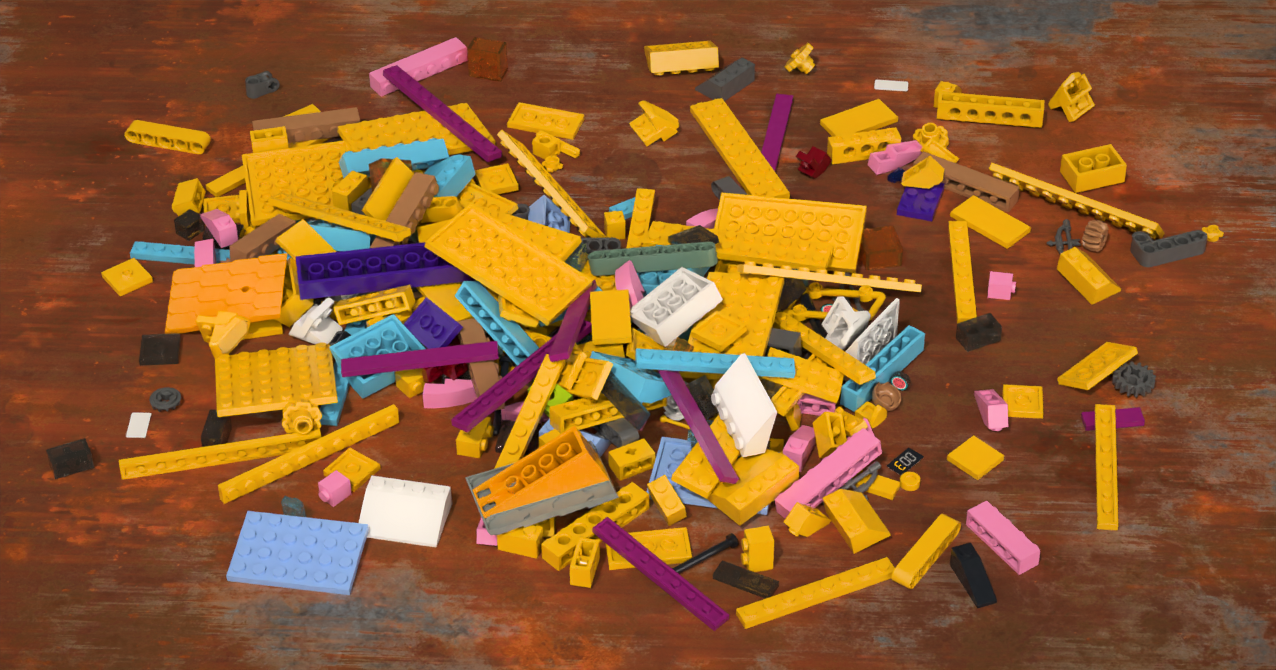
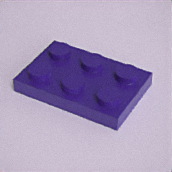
[897,183,945,222]
[403,297,463,349]

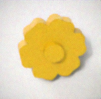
[784,43,815,74]
[913,123,949,148]
[281,399,322,434]

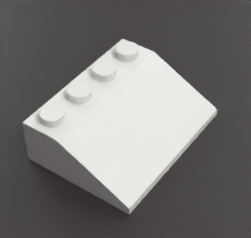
[630,267,723,347]
[843,298,900,381]
[711,353,777,457]
[359,476,452,547]

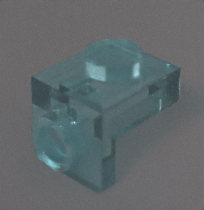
[281,496,306,517]

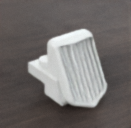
[821,296,871,351]
[289,297,342,345]

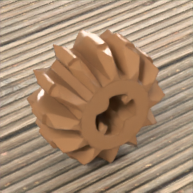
[1082,220,1109,252]

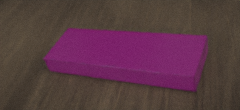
[1081,407,1145,431]

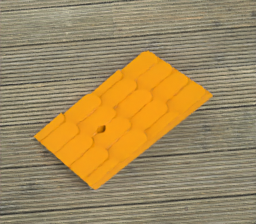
[165,253,287,336]

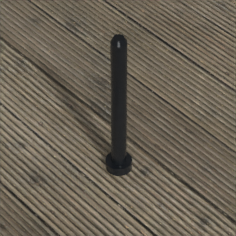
[493,356,513,436]
[672,533,739,574]

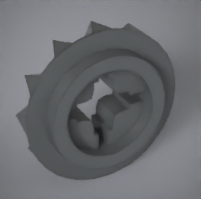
[149,387,181,412]

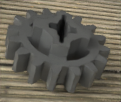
[1112,361,1156,397]

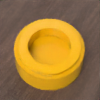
[900,472,920,491]

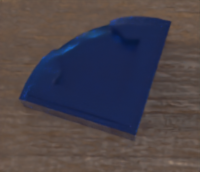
[887,167,905,183]

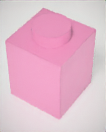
[987,271,1016,300]
[318,470,352,507]

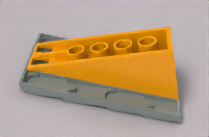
[465,426,619,535]

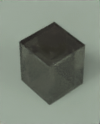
[174,209,205,241]

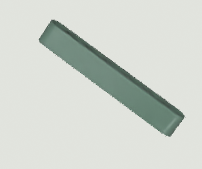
[588,242,718,276]

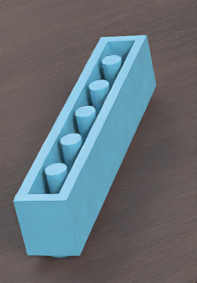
[339,138,449,178]
[455,281,539,366]
[840,325,925,412]

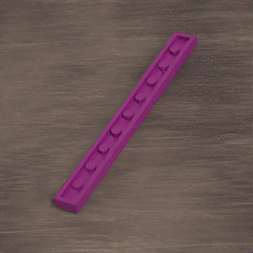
[383,65,502,162]
[451,320,592,433]

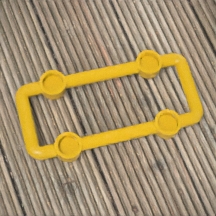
[781,282,886,321]

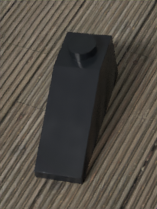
[950,542,997,609]

